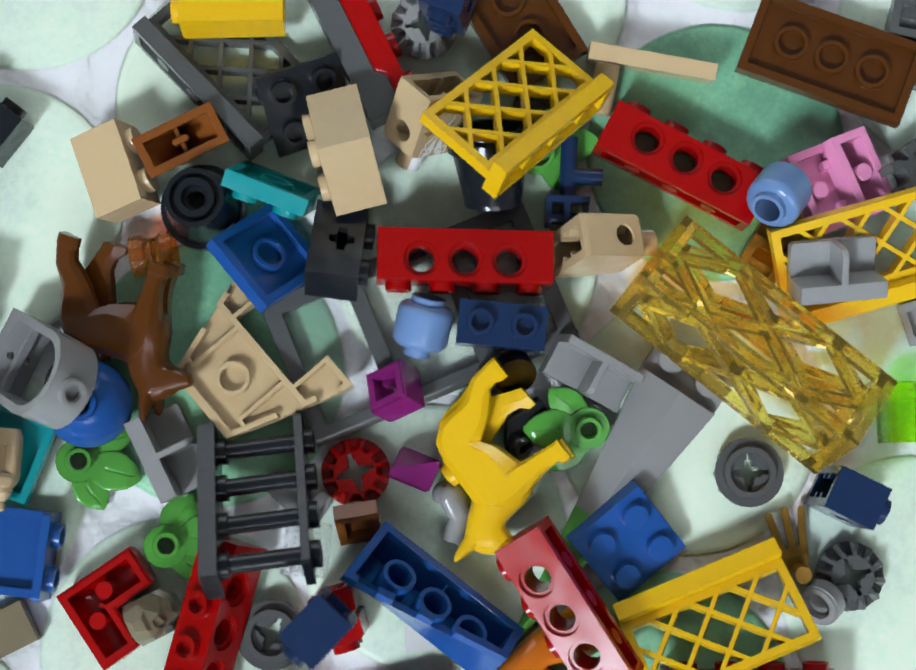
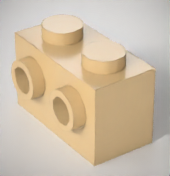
[70,119,161,224]

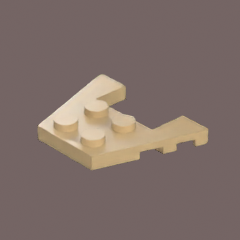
[177,281,355,441]

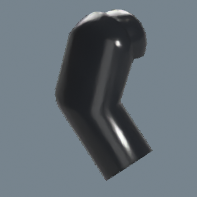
[503,396,547,459]

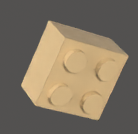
[301,83,387,216]

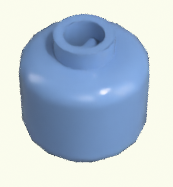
[746,161,812,227]
[392,292,454,359]

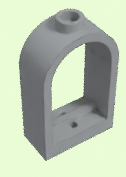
[0,308,98,429]

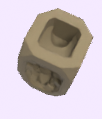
[123,588,182,646]

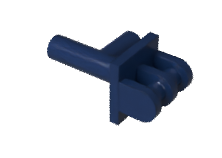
[544,136,603,229]

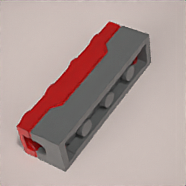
[308,0,414,130]

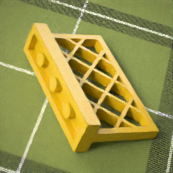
[419,29,615,199]
[766,186,916,333]
[612,537,822,670]

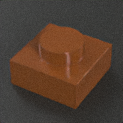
[333,499,382,546]

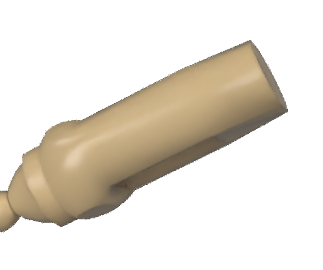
[0,428,24,512]

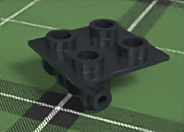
[254,51,346,158]

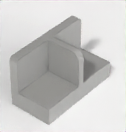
[787,235,888,306]
[539,333,646,413]
[123,404,197,503]

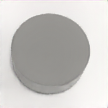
[800,579,845,625]

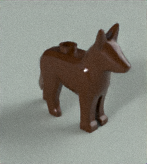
[56,231,194,421]

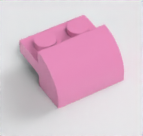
[779,126,894,236]

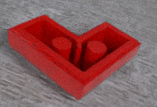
[56,546,157,670]

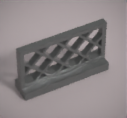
[132,2,300,161]

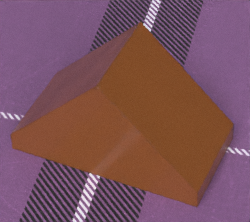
[131,101,230,179]

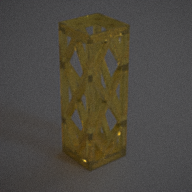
[609,215,898,474]

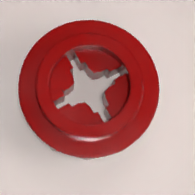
[321,438,390,505]

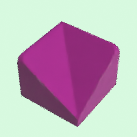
[366,359,425,422]
[388,447,441,492]

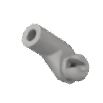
[432,481,471,545]

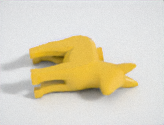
[435,357,576,562]

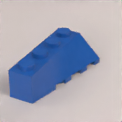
[339,521,525,670]

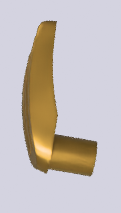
[765,505,812,584]

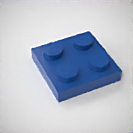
[206,204,309,314]
[566,480,686,602]

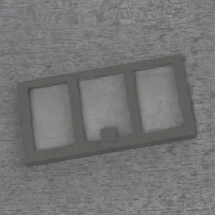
[263,202,579,448]

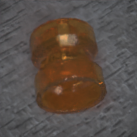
[127,230,180,279]

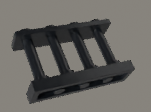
[197,413,323,600]

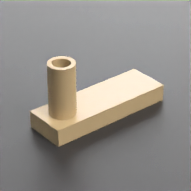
[586,41,718,117]

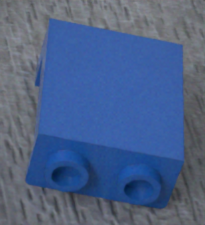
[0,506,66,602]

